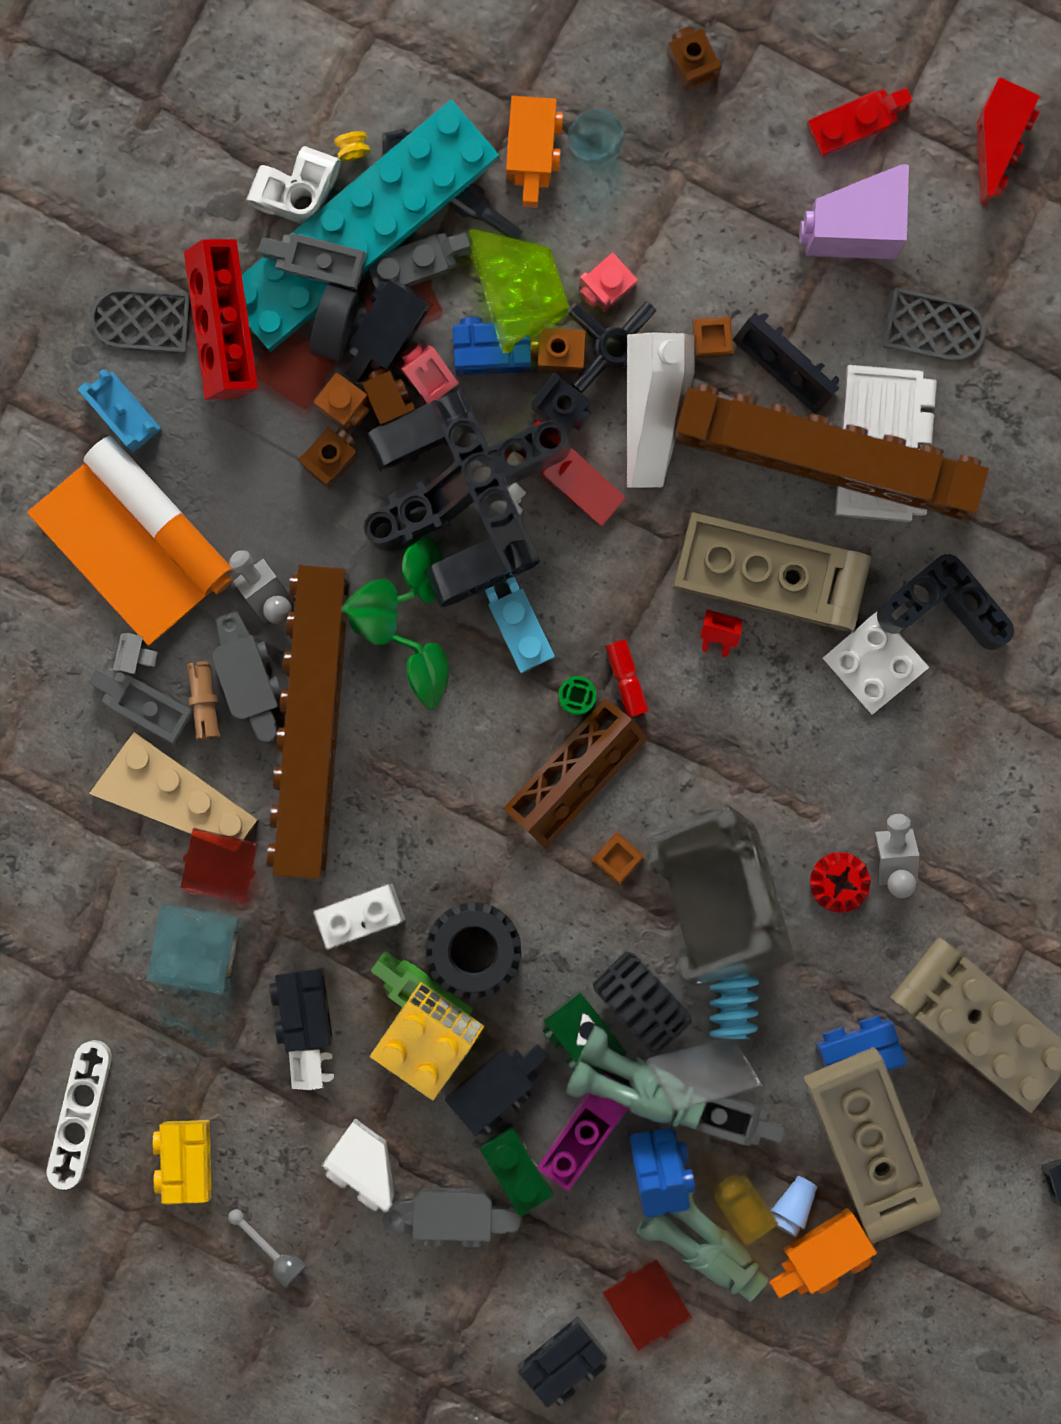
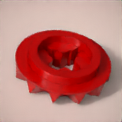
[810,852,871,913]

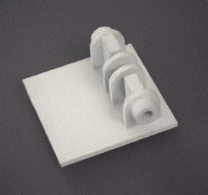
[823,612,929,715]

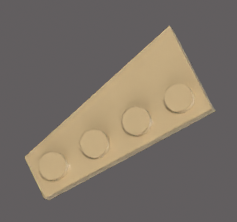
[89,732,259,851]

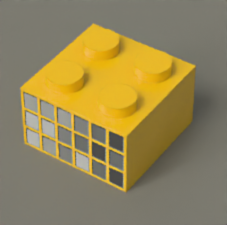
[369,982,484,1101]

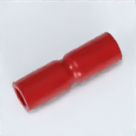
[605,639,649,718]

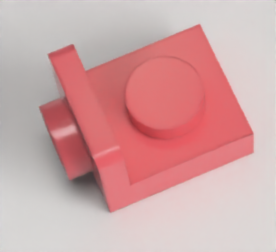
[579,252,638,312]
[395,342,459,404]

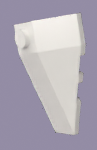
[627,333,694,488]

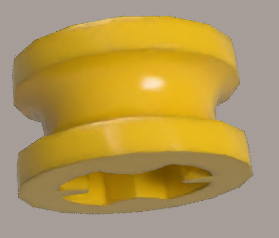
[334,131,371,162]

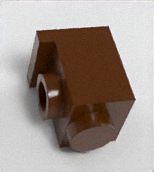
[667,26,722,92]
[362,368,415,426]
[297,427,358,490]

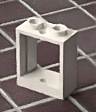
[314,884,406,949]

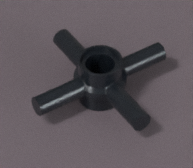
[568,301,657,393]

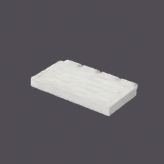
[835,365,937,522]

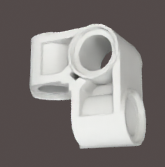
[246,146,341,224]

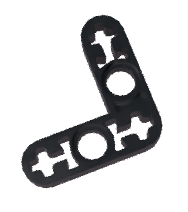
[877,554,1014,650]

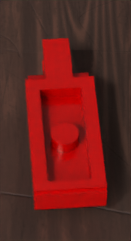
[806,87,913,158]

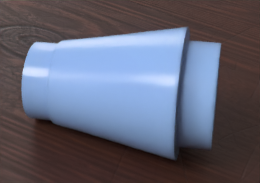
[769,1176,818,1237]

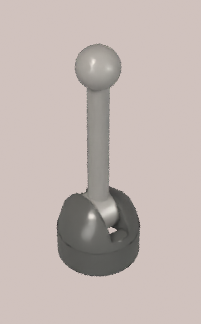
[228,1209,307,1288]

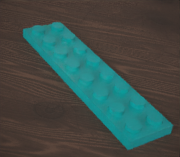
[242,99,500,352]

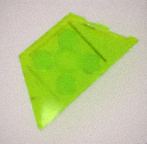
[468,229,569,354]

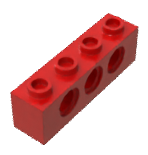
[184,239,258,400]

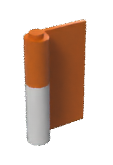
[27,435,233,647]

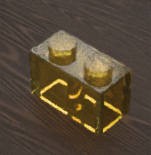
[713,1174,778,1246]

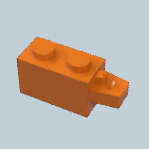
[506,96,563,208]
[769,1208,877,1298]

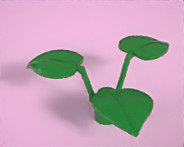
[342,537,449,710]

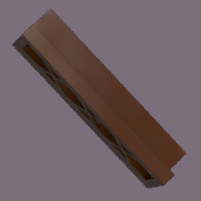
[503,698,649,849]

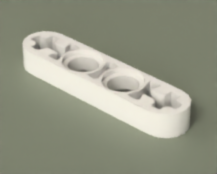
[47,1040,112,1190]

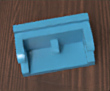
[78,369,161,453]

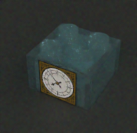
[146,904,242,994]

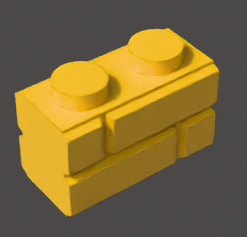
[153,1120,212,1204]

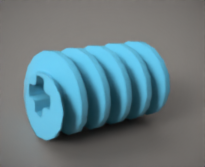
[709,960,759,1039]

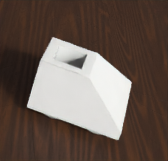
[322,1118,395,1211]

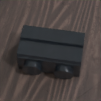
[270,968,334,1052]
[518,1316,608,1408]

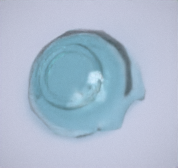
[568,109,625,167]

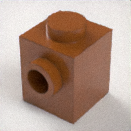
[531,328,585,375]
[313,372,369,433]

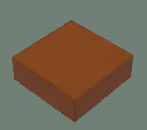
[693,317,733,359]
[591,832,645,885]

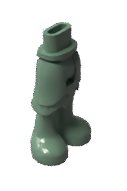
[565,1026,706,1129]
[636,1193,769,1302]

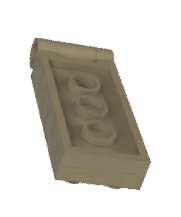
[672,512,872,632]
[890,937,1061,1114]
[803,1047,942,1244]

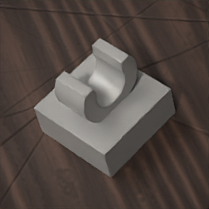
[113,633,157,674]

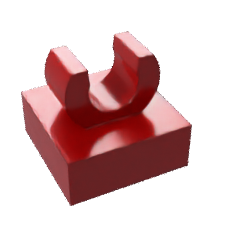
[700,609,743,658]

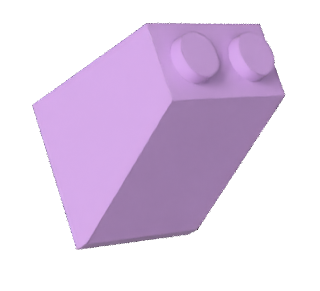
[799,164,909,259]

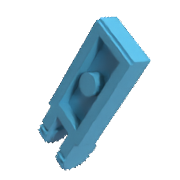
[484,577,555,673]

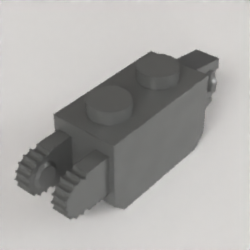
[212,612,282,744]
[679,1082,785,1146]
[384,1187,522,1248]

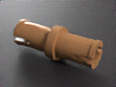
[186,661,220,740]

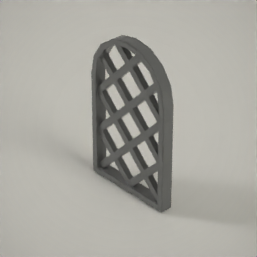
[90,288,190,353]
[883,288,985,361]

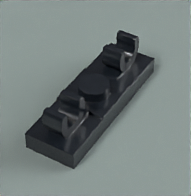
[732,313,840,415]

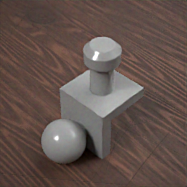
[229,550,294,624]
[875,814,920,899]

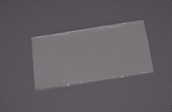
[647,1039,762,1111]

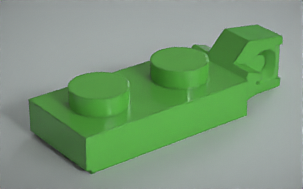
[371,951,473,1015]

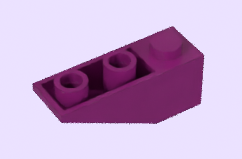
[537,1071,628,1191]

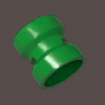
[558,676,597,716]

